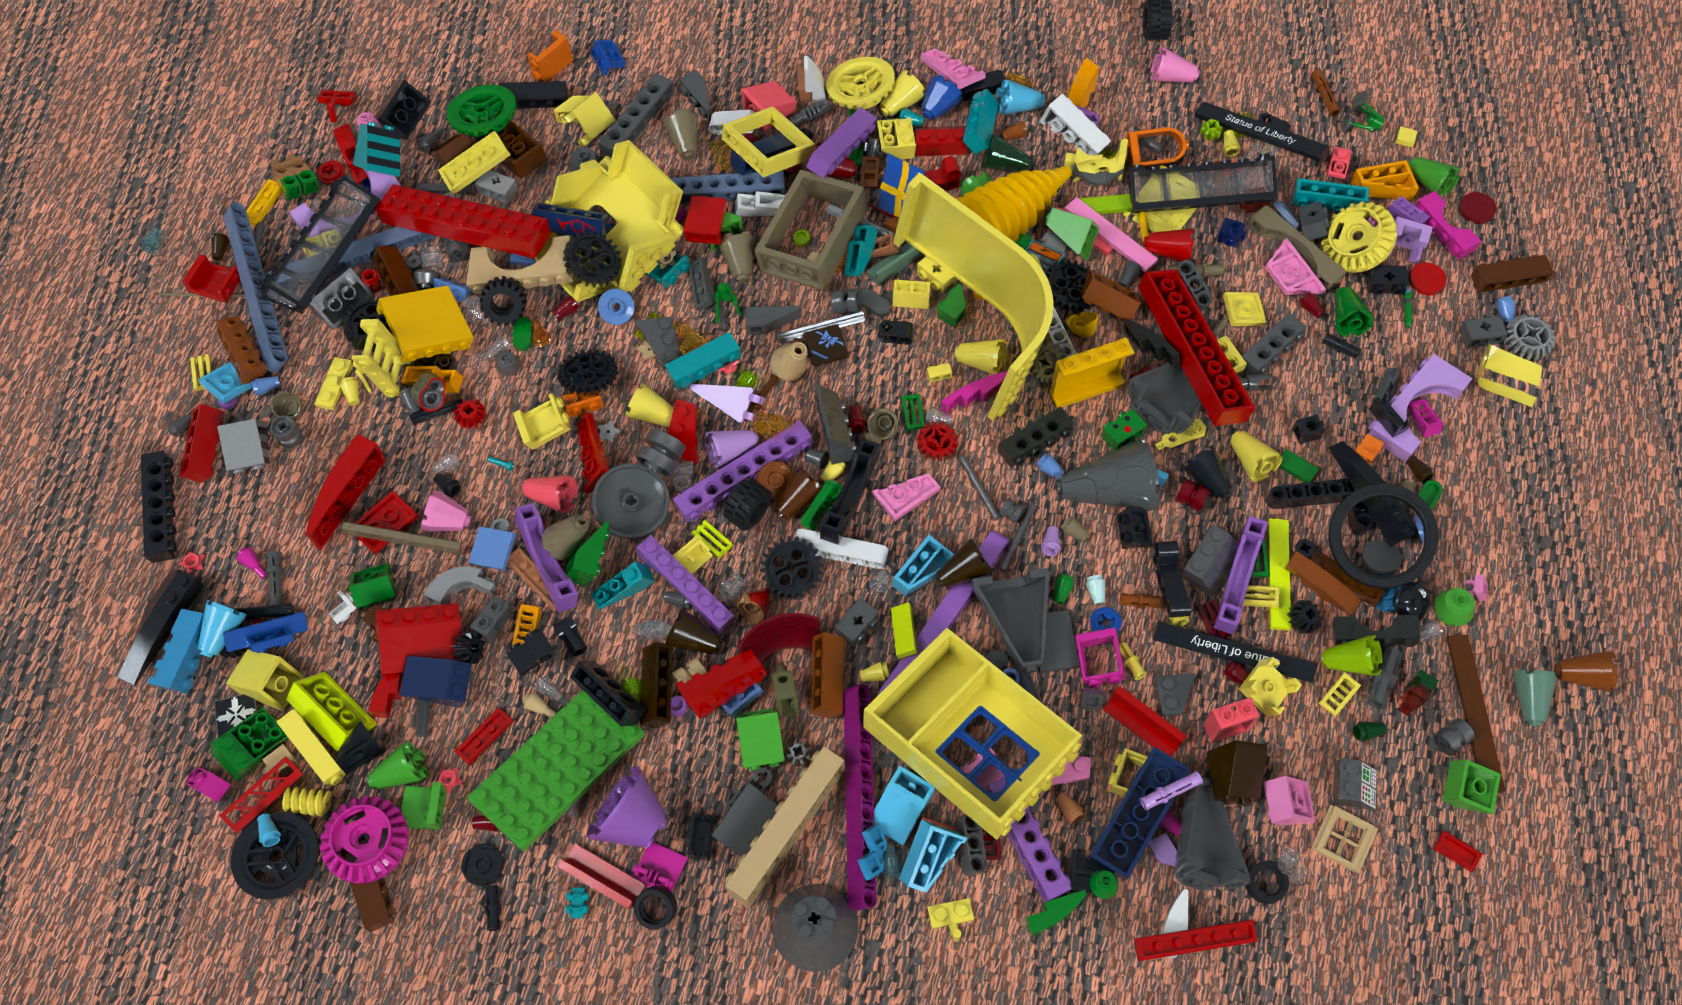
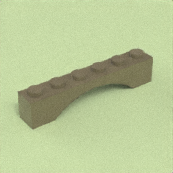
[1248,205,1346,293]

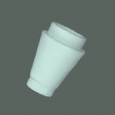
[1086,575,1105,605]

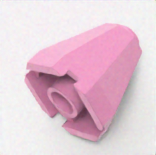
[422,490,471,532]

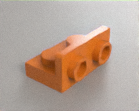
[562,391,604,417]

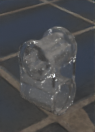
[674,460,694,495]

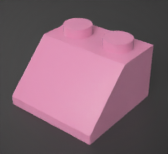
[1264,776,1316,825]

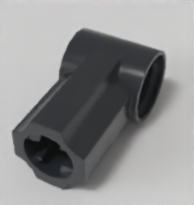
[553,616,588,657]

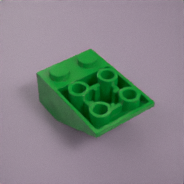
[565,521,610,586]
[210,707,288,782]

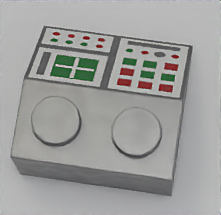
[1333,758,1377,811]

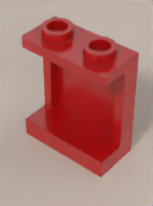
[683,196,729,245]
[182,254,241,303]

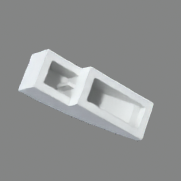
[804,56,826,103]
[735,191,786,217]
[1161,889,1188,958]

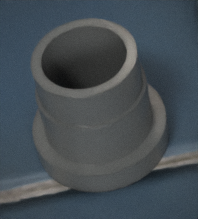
[806,448,829,469]

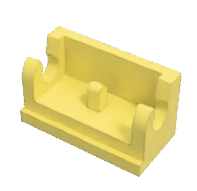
[893,280,930,309]
[673,535,713,574]

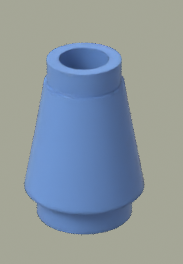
[1496,296,1515,325]
[251,376,281,396]
[1036,453,1065,480]

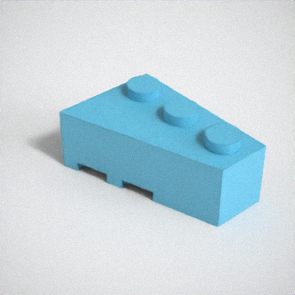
[890,535,954,596]
[899,819,968,892]

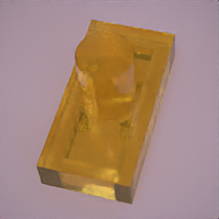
[677,322,709,354]

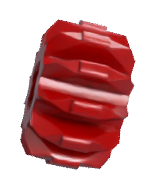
[454,398,487,430]

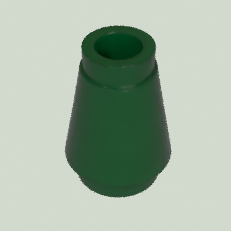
[1353,721,1386,742]

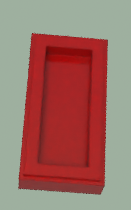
[1433,830,1482,873]

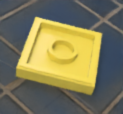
[1223,292,1267,326]

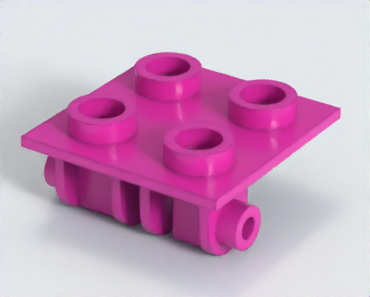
[633,842,688,892]

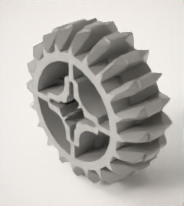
[1504,314,1556,361]

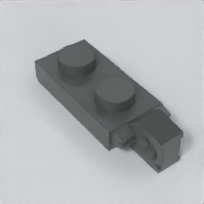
[1371,367,1400,404]

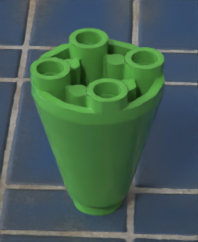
[367,741,429,790]

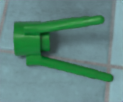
[714,283,742,323]

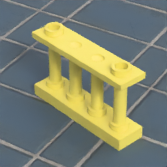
[351,319,411,398]

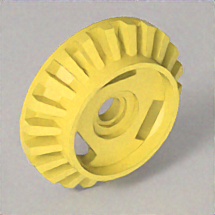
[826,57,895,110]
[1321,202,1397,273]

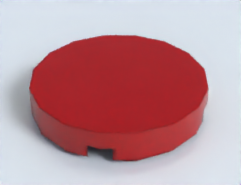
[1408,262,1447,296]

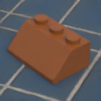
[1081,269,1141,321]

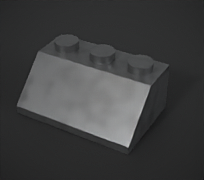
[308,267,374,330]
[1181,524,1238,598]

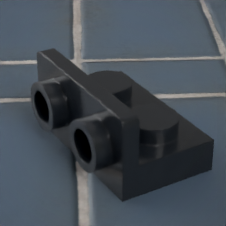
[1117,507,1152,549]

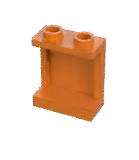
[527,30,573,82]

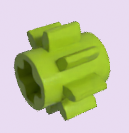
[1200,119,1223,141]

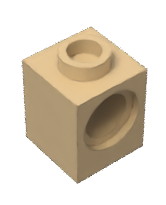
[262,744,300,777]

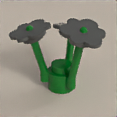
[1341,90,1385,132]

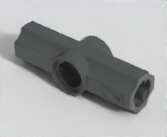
[1367,648,1403,709]

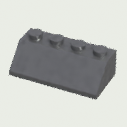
[815,384,856,465]

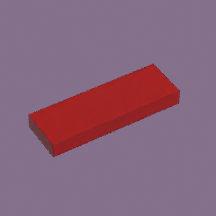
[454,707,514,766]

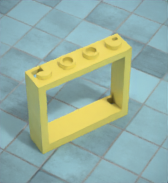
[722,106,815,178]

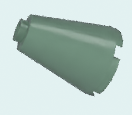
[1513,670,1557,727]

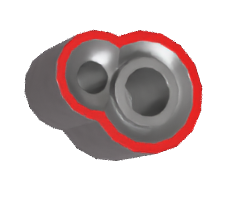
[410,372,446,412]

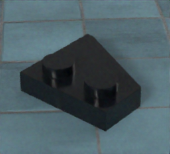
[334,721,383,775]

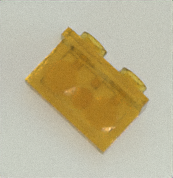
[754,414,790,439]

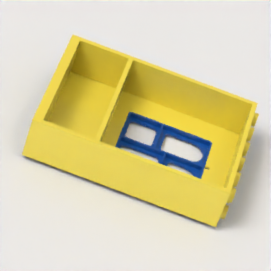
[863,628,1082,840]

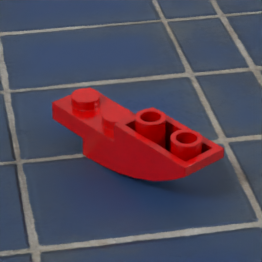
[333,123,369,185]

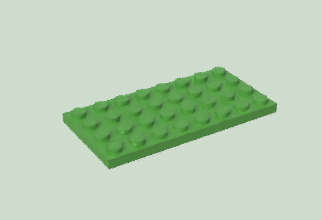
[466,690,645,853]

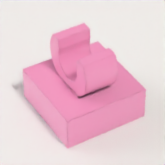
[1466,575,1488,601]

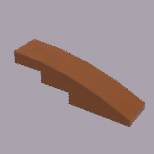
[1285,551,1361,616]

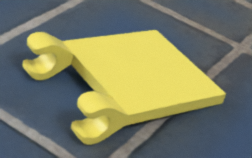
[562,92,616,147]

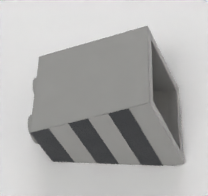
[217,419,270,474]

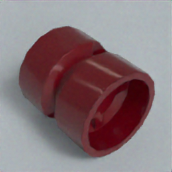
[1175,479,1211,512]

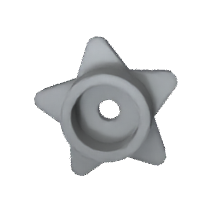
[598,421,621,443]

